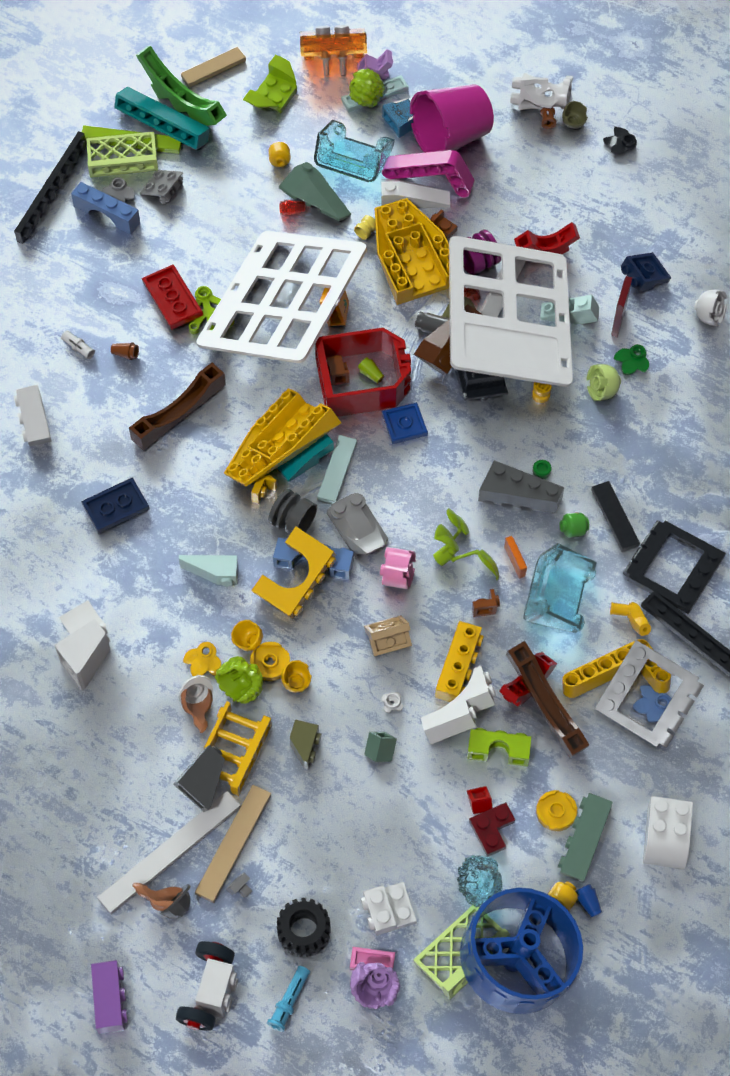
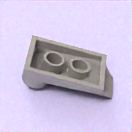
[327,493,388,557]

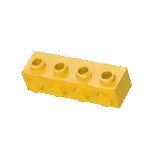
[435,621,484,702]

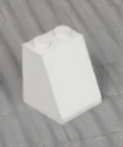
[54,619,110,690]

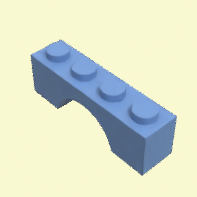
[71,182,141,235]
[273,537,354,580]

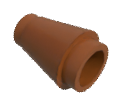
[111,342,139,360]

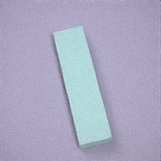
[341,75,409,112]
[317,435,357,504]

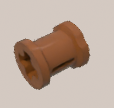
[540,107,556,129]

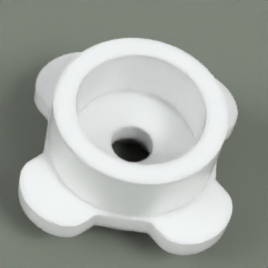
[382,692,403,713]

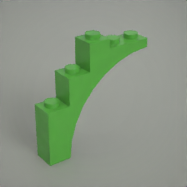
[136,45,227,126]

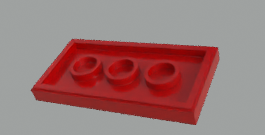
[142,264,203,330]

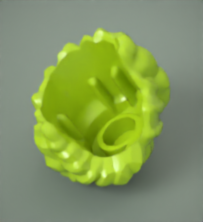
[349,69,385,108]
[215,656,263,704]

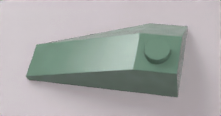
[279,162,351,221]

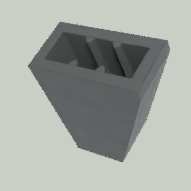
[173,745,225,812]

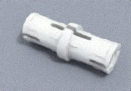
[61,330,95,359]

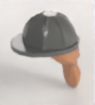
[132,883,191,919]

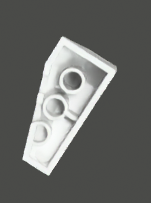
[381,179,450,208]

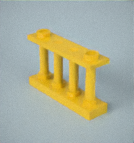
[204,701,272,796]

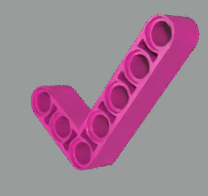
[382,150,475,198]

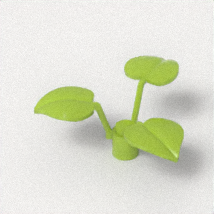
[433,508,499,580]

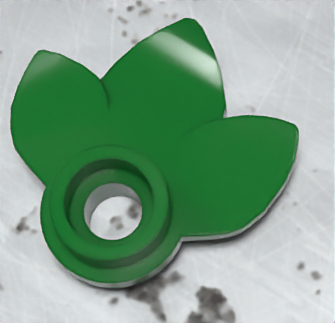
[613,344,649,375]

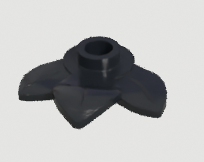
[603,127,637,154]

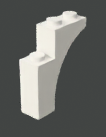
[421,666,496,744]

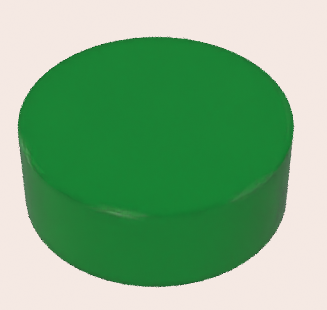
[532,460,552,479]

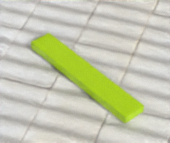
[81,125,182,154]

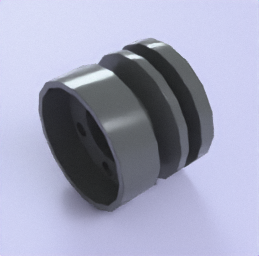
[268,489,317,535]

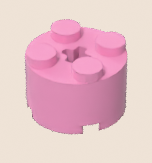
[380,547,416,589]

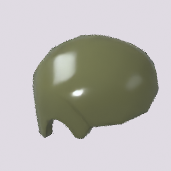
[562,101,588,129]

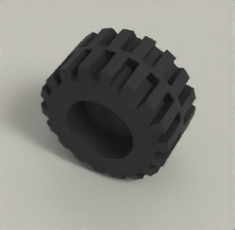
[277,898,331,957]

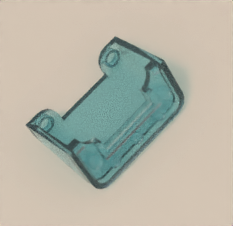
[314,120,395,183]
[523,543,597,633]

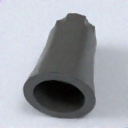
[415,312,450,334]

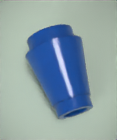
[576,884,602,918]

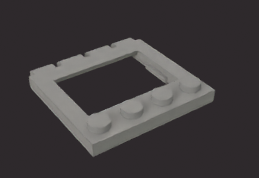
[594,640,704,748]

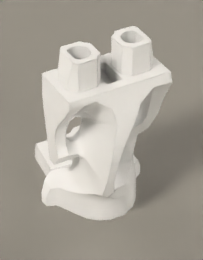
[510,73,573,110]

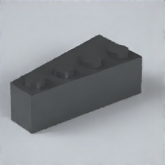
[478,460,564,514]

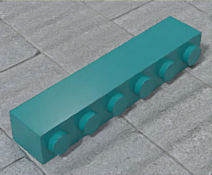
[114,86,210,150]

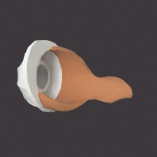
[179,675,213,733]

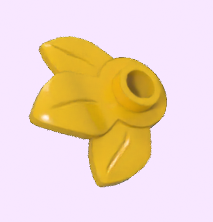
[183,642,221,676]

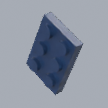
[81,477,150,534]

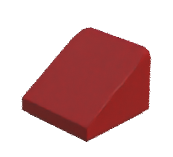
[467,786,493,814]

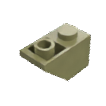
[290,719,322,769]

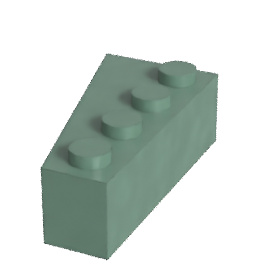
[558,793,613,883]

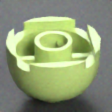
[587,364,621,401]

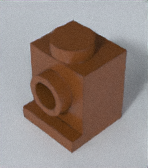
[327,355,350,386]

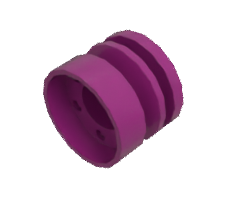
[463,229,501,275]

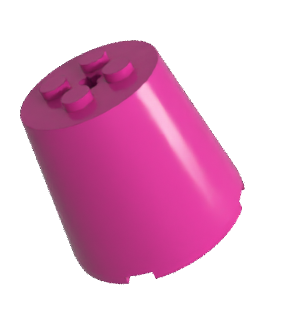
[410,84,494,153]

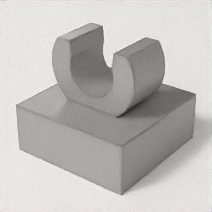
[226,872,252,898]

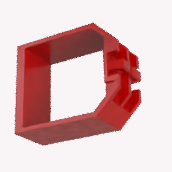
[315,327,411,417]

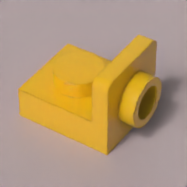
[251,475,277,504]

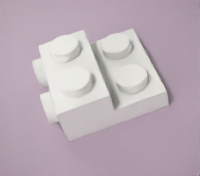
[361,882,417,936]

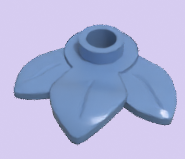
[633,685,672,722]

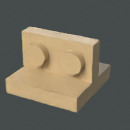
[364,615,412,656]

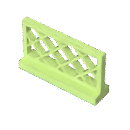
[86,132,158,178]
[413,903,511,1000]

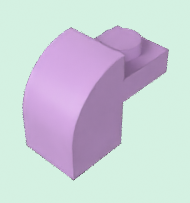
[357,49,393,80]

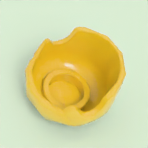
[231,619,263,652]
[281,660,312,693]

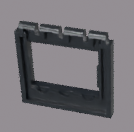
[623,520,726,614]

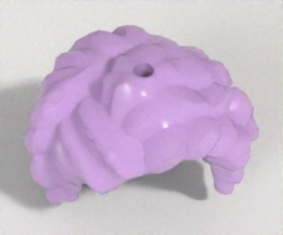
[350,962,400,1009]

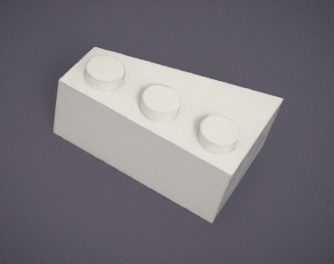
[13,384,52,447]

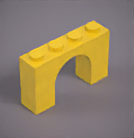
[251,526,336,619]

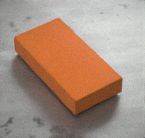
[504,536,527,579]

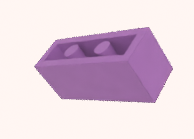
[91,960,128,1034]

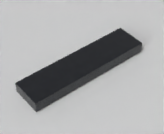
[591,481,640,552]

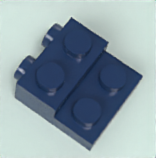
[621,252,671,292]

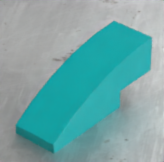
[278,434,334,482]

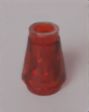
[279,199,306,217]

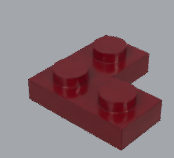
[469,802,515,857]

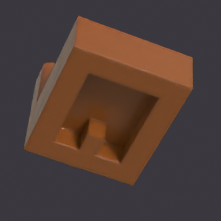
[430,210,458,240]
[472,589,500,617]

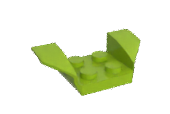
[243,54,297,113]

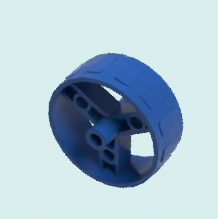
[460,888,583,1014]

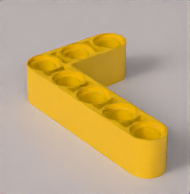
[562,639,671,698]

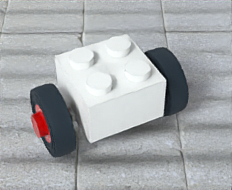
[175,941,238,1031]

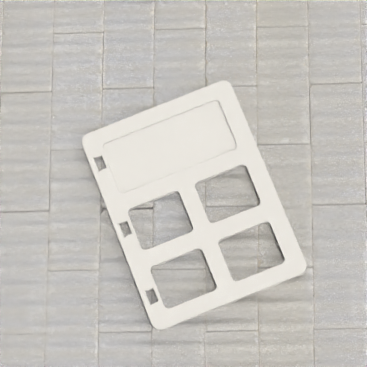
[449,236,573,387]

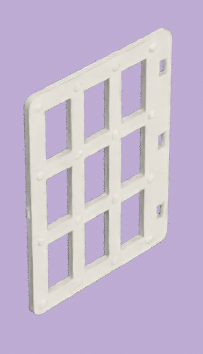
[197,231,367,363]

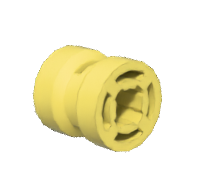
[354,215,376,240]

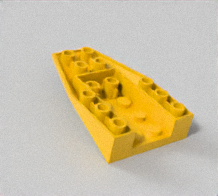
[374,198,449,305]
[224,388,341,486]

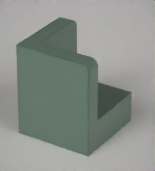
[364,732,397,762]

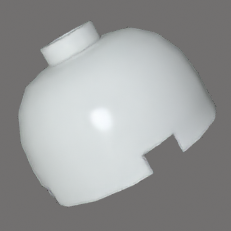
[694,290,727,326]

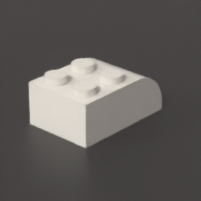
[643,796,693,869]

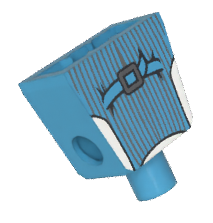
[382,98,414,138]

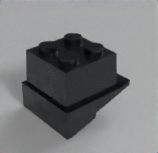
[455,369,508,401]

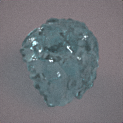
[457,855,503,907]

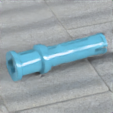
[267,966,310,1032]

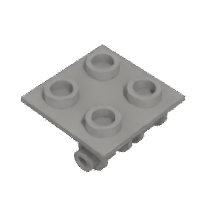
[140,170,183,204]

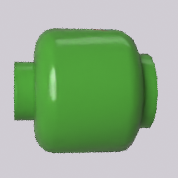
[559,512,589,538]

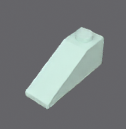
[179,555,238,587]

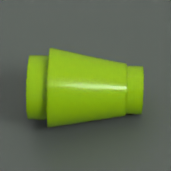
[358,357,385,384]

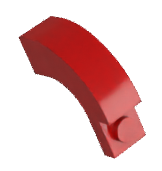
[514,222,580,255]
[499,652,557,707]

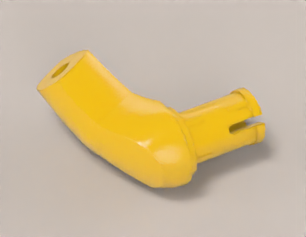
[610,602,651,636]

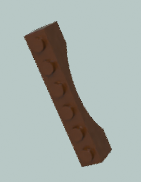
[129,362,226,451]
[506,641,589,758]

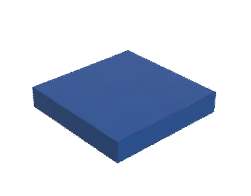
[382,402,428,445]

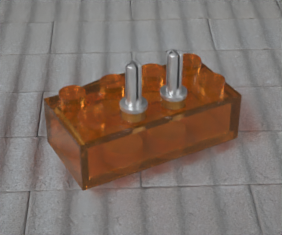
[299,25,367,76]

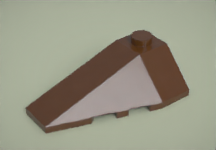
[413,304,483,375]

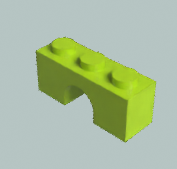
[467,728,531,767]

